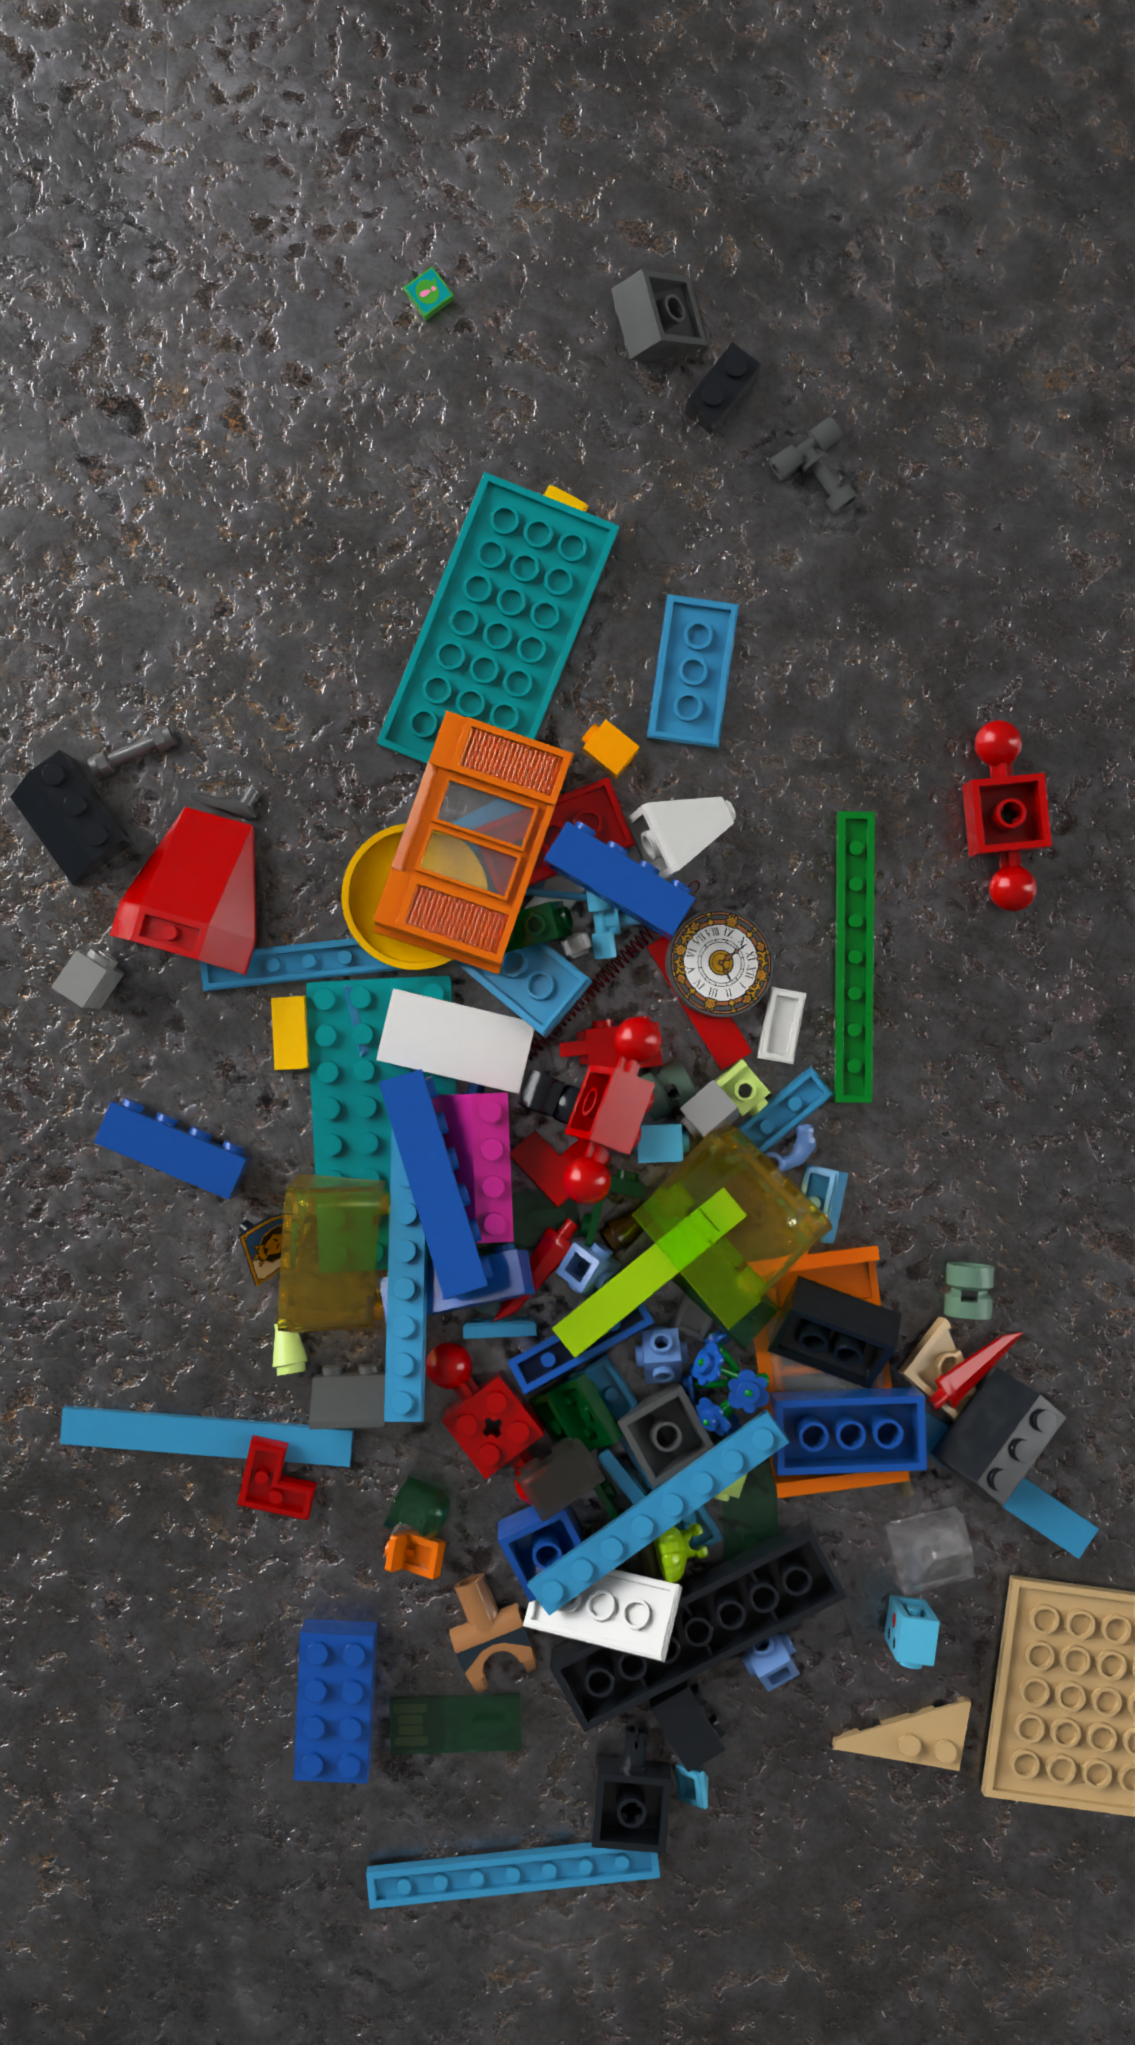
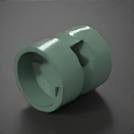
[640,1057,697,1122]
[944,1262,995,1320]

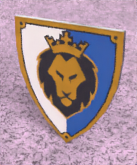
[238,1211,317,1287]

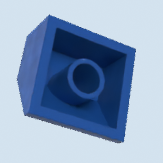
[497,1491,585,1602]

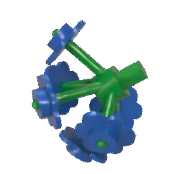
[681,1330,770,1436]

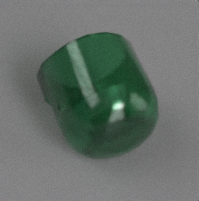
[382,1474,451,1538]

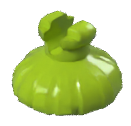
[653,1523,708,1584]

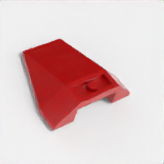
[109,807,257,975]

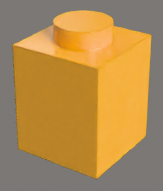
[582,719,640,780]

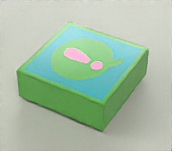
[403,266,454,321]

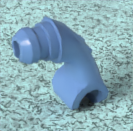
[761,1124,818,1176]

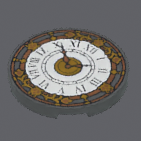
[665,909,774,1018]

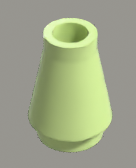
[272,1321,309,1376]

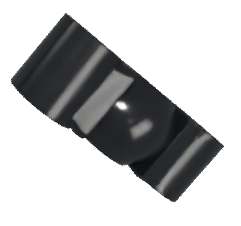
[518,1070,580,1125]

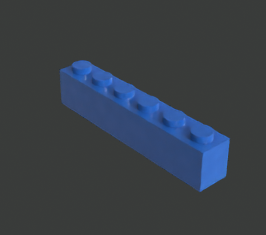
[378,1069,493,1300]

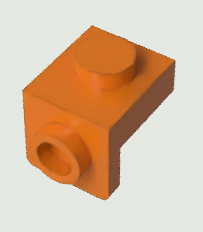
[385,1529,446,1580]

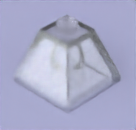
[885,1506,974,1596]

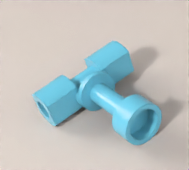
[586,891,641,960]

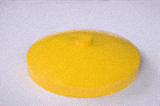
[341,823,489,970]

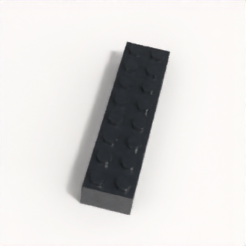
[550,1518,848,1732]

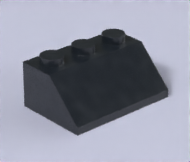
[10,750,133,886]
[767,1276,902,1389]
[931,1366,1066,1506]

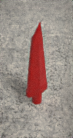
[493,1218,579,1322]
[926,1332,1023,1412]

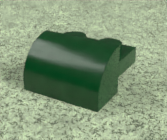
[528,1371,624,1462]

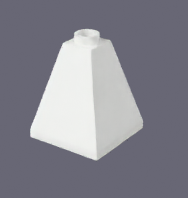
[625,797,736,880]

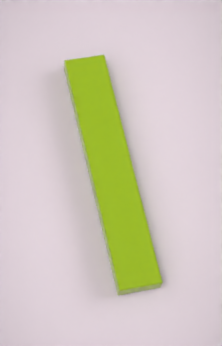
[552,1187,747,1358]

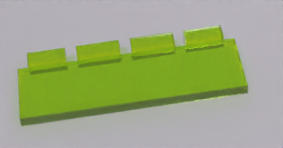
[632,1182,767,1330]

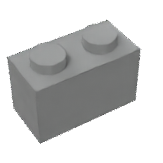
[51,949,124,1009]
[680,1080,741,1144]

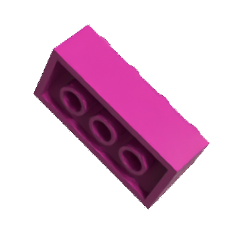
[432,1092,514,1243]

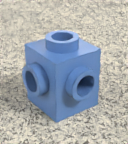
[556,1241,621,1296]
[635,1326,688,1384]
[741,1632,800,1692]

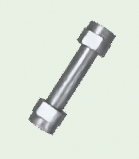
[87,724,177,779]

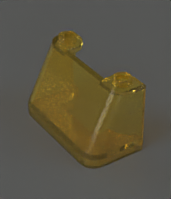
[653,1124,833,1301]
[277,1174,390,1333]

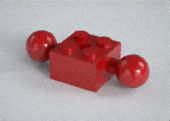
[962,720,1052,912]
[563,1016,662,1205]
[426,1342,561,1506]

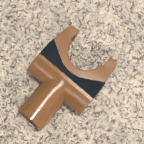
[450,1573,538,1693]

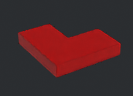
[510,1130,611,1209]
[237,1435,317,1521]

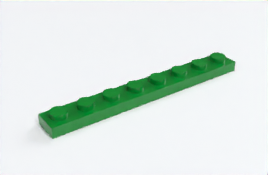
[834,811,875,1103]

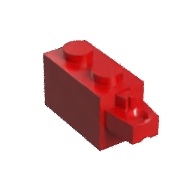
[559,1015,663,1068]

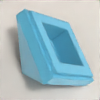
[675,1763,709,1809]

